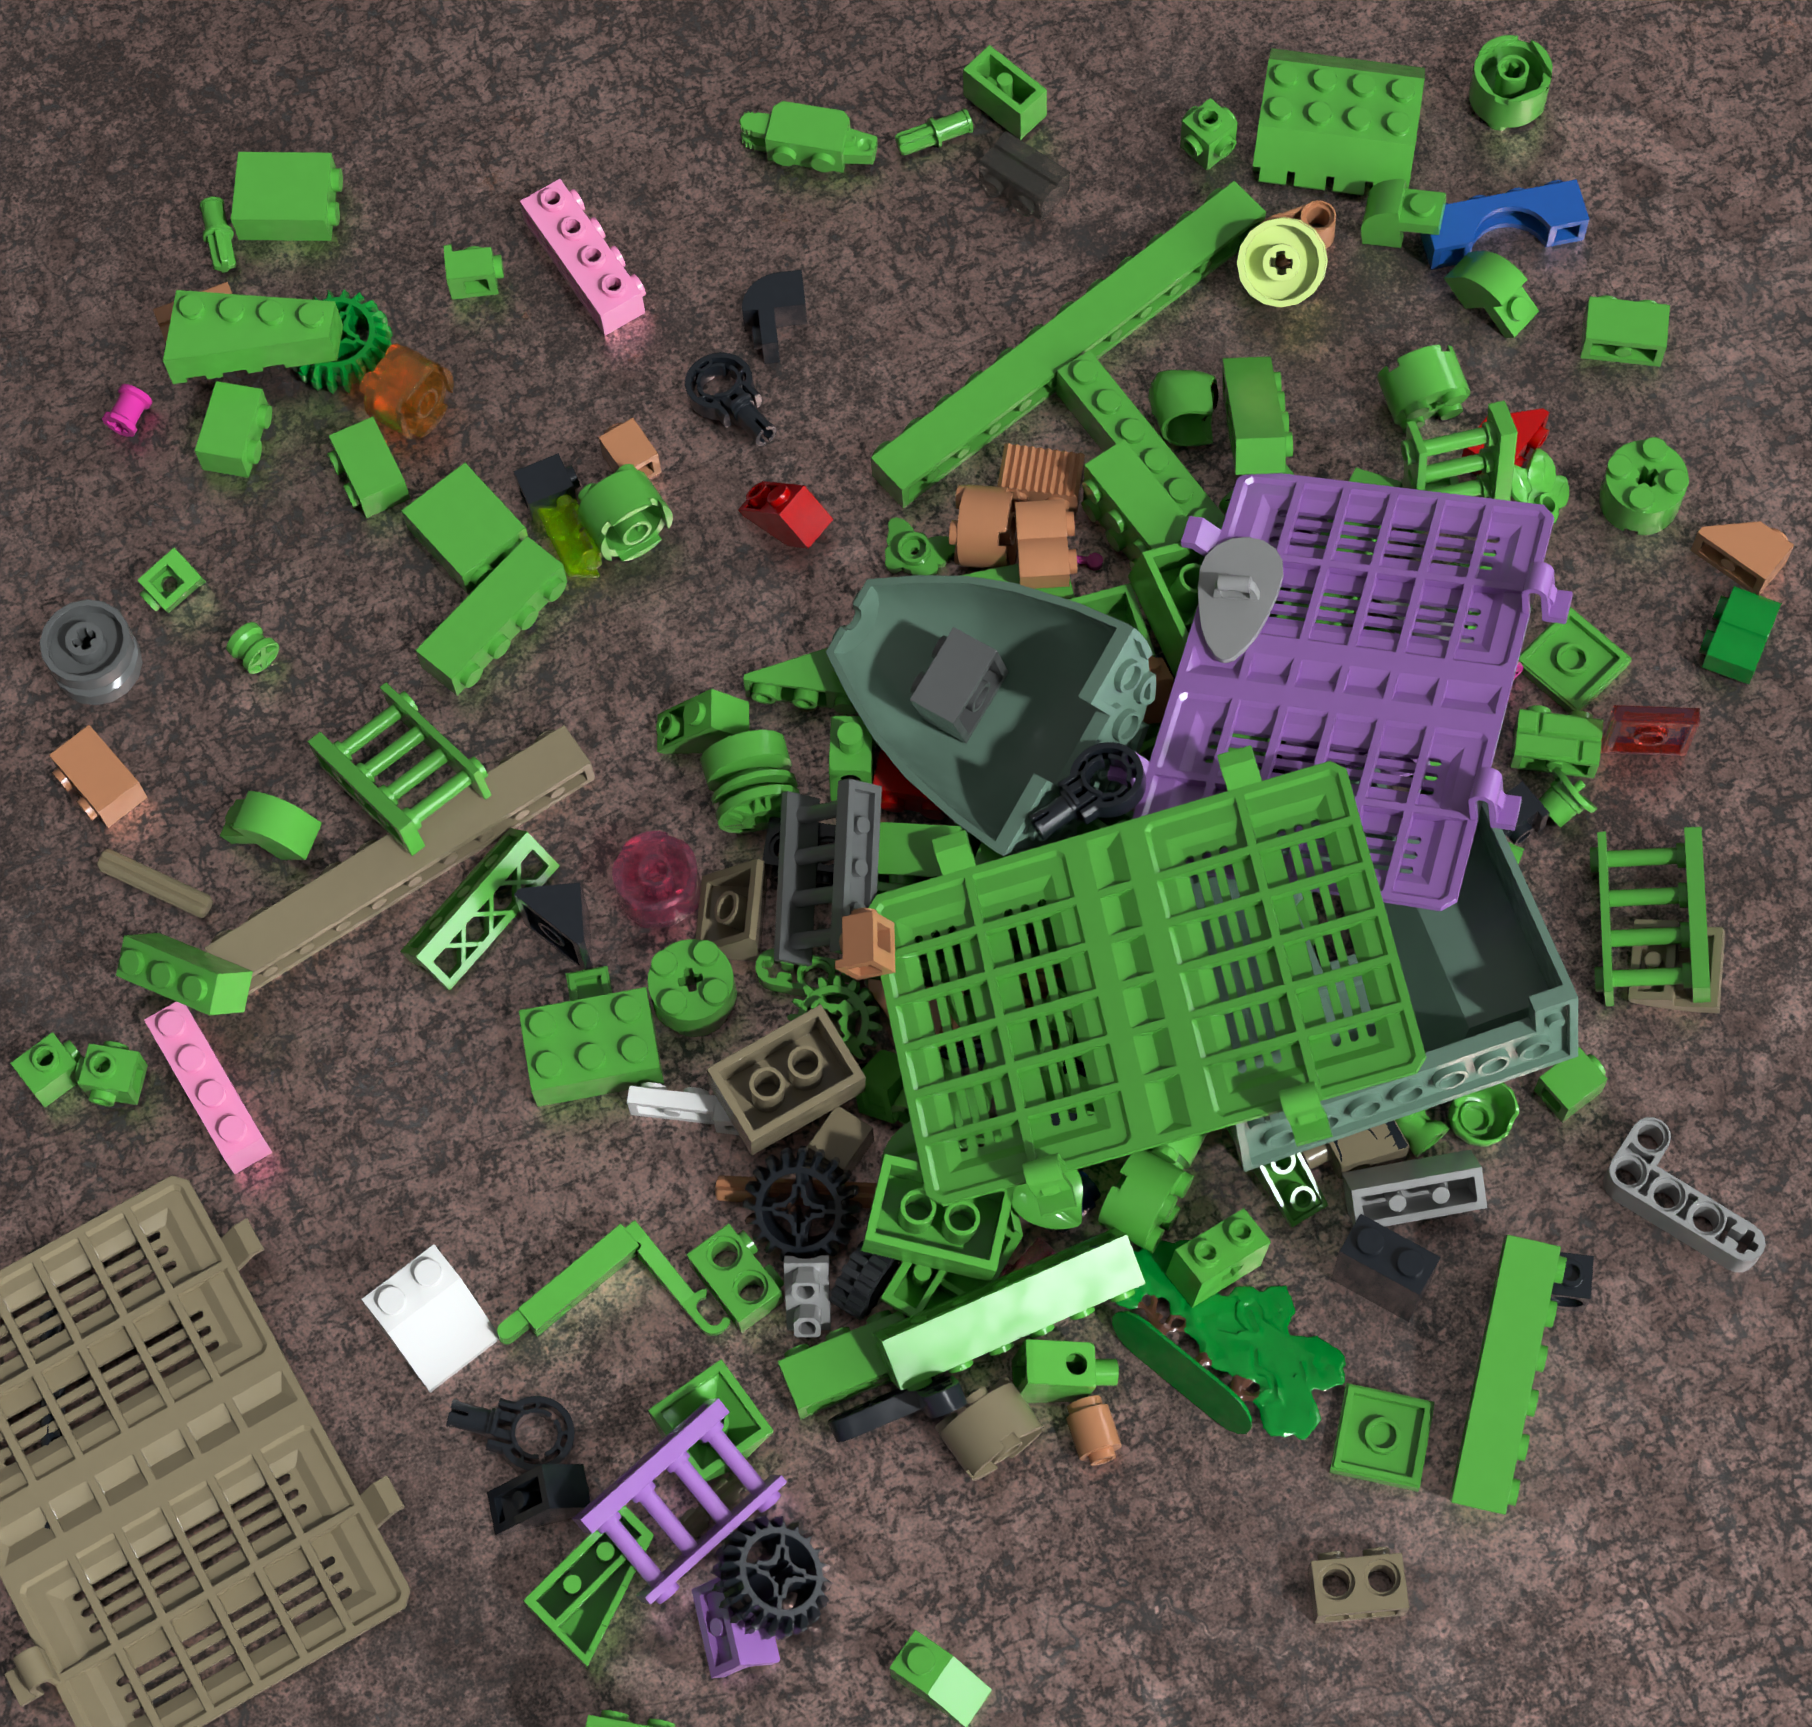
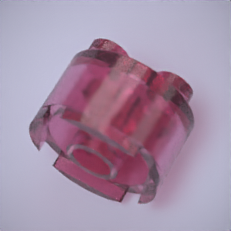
[612,831,701,928]

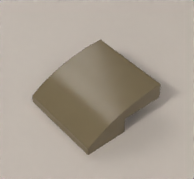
[1628,919,1725,1014]

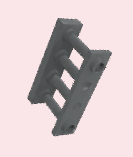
[774,779,882,966]

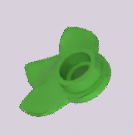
[1511,448,1569,524]

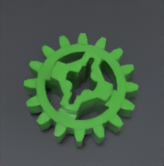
[787,975,882,1061]

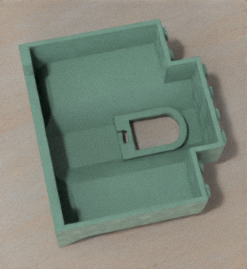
[1190,767,1578,1172]

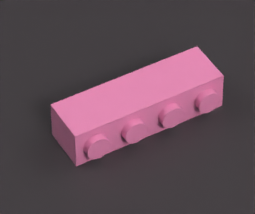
[144,1002,272,1175]

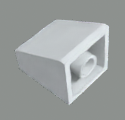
[362,1244,499,1393]

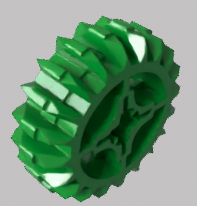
[291,289,393,395]

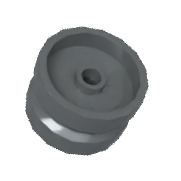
[39,599,143,705]

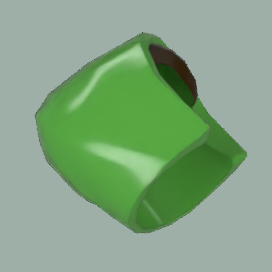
[1148,370,1219,446]

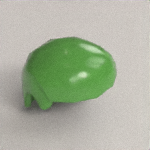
[1448,1082,1519,1147]

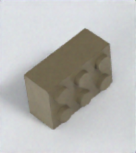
[707,1004,866,1155]

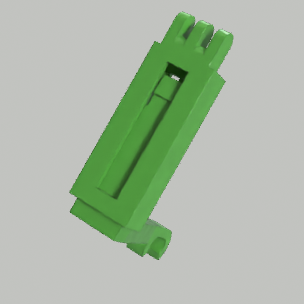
[497,1220,731,1345]

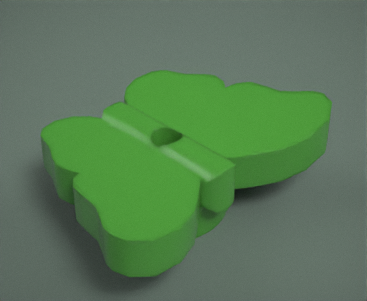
[885,517,955,576]

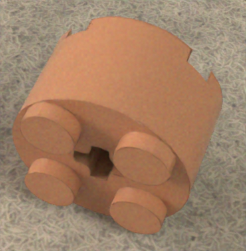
[949,484,1021,569]

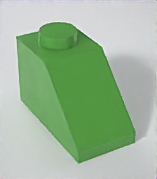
[889,1630,992,1727]

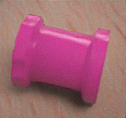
[102,384,153,437]

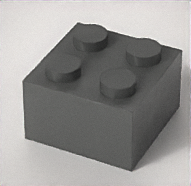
[910,627,1009,743]

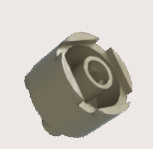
[935,1377,1044,1481]

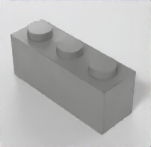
[1342,1150,1487,1226]

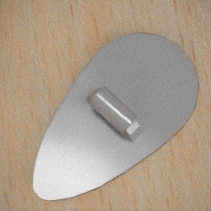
[1198,537,1284,663]

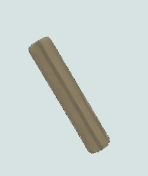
[97,849,213,918]

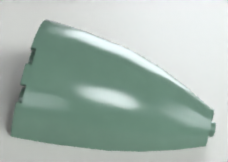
[826,575,1156,857]

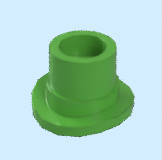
[1538,766,1597,828]

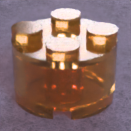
[360,343,454,439]

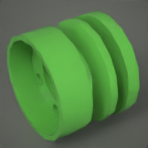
[700,730,800,834]

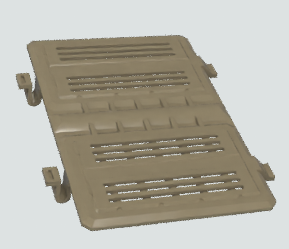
[0,1176,411,1727]

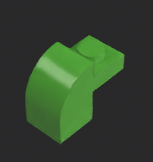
[1361,179,1446,248]
[1444,251,1539,338]
[220,791,322,860]

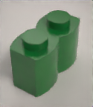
[1699,586,1782,685]

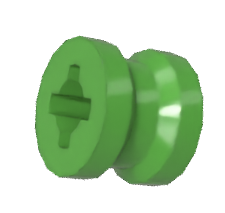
[226,622,280,674]

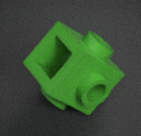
[1180,98,1238,170]
[75,1041,148,1107]

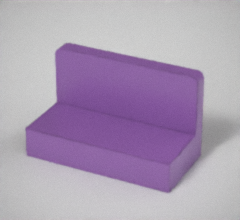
[691,1577,780,1678]

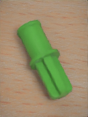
[895,108,974,155]
[199,197,236,273]

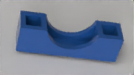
[1420,179,1590,270]

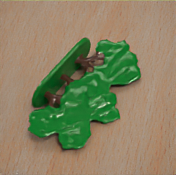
[1112,1240,1346,1440]

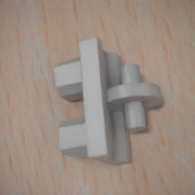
[784,1255,831,1337]

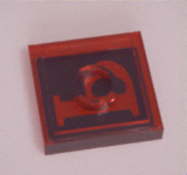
[1602,705,1700,756]

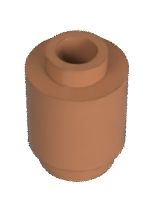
[1066,1395,1122,1466]

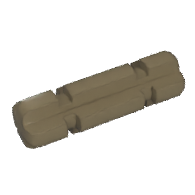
[680,1470,747,1537]

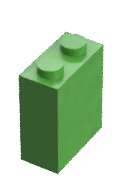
[231,152,343,241]
[401,463,528,594]

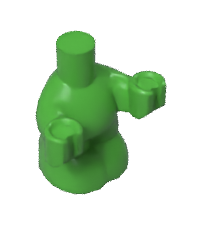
[1395,1108,1449,1158]

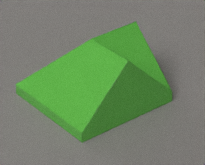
[648,1359,774,1481]

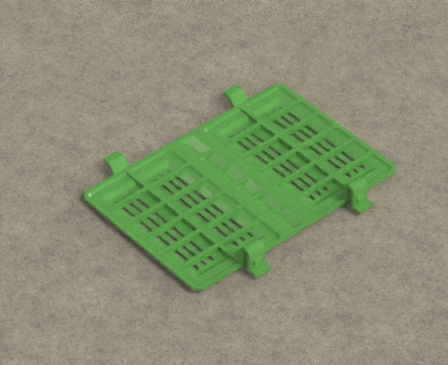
[868,745,1427,1217]

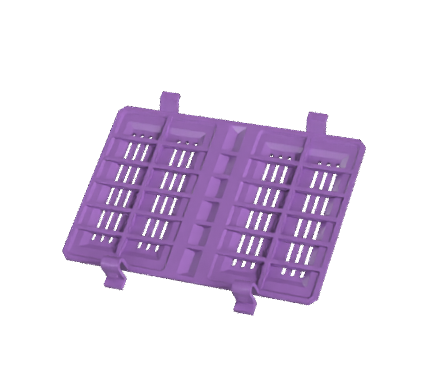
[1107,473,1573,911]

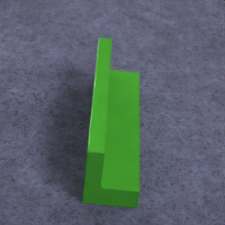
[400,828,560,990]

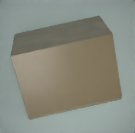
[695,858,768,961]

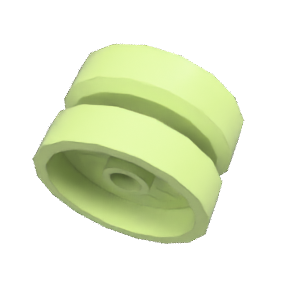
[1237,217,1328,308]

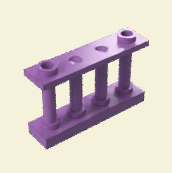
[572,1398,787,1605]

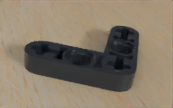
[828,1371,967,1443]

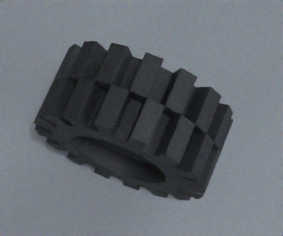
[829,1241,900,1320]

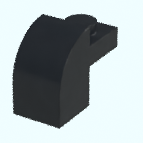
[742,270,808,364]

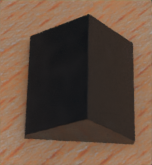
[514,882,593,970]

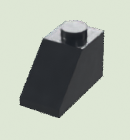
[487,1464,591,1535]

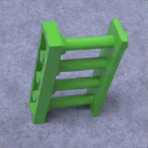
[1396,400,1518,547]
[307,682,492,856]
[1590,827,1711,1007]

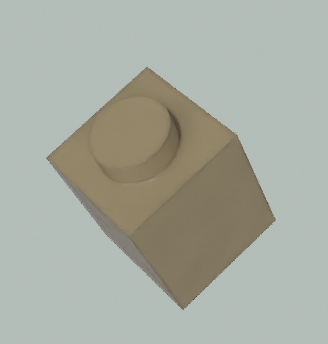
[807,1106,874,1174]

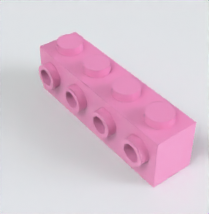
[520,179,646,336]

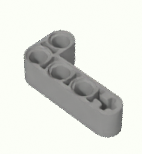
[1603,1117,1766,1272]

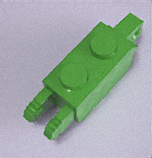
[739,101,878,173]

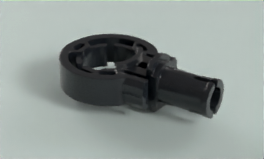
[685,352,777,446]
[1028,742,1146,840]
[446,1396,575,1473]

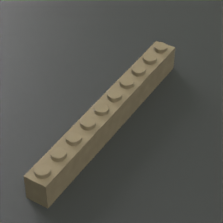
[204,725,595,995]

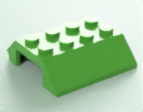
[1252,48,1425,196]

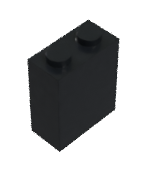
[1331,1214,1441,1322]

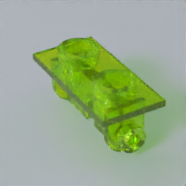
[537,495,603,578]

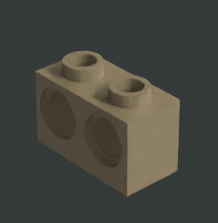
[1308,1547,1409,1624]

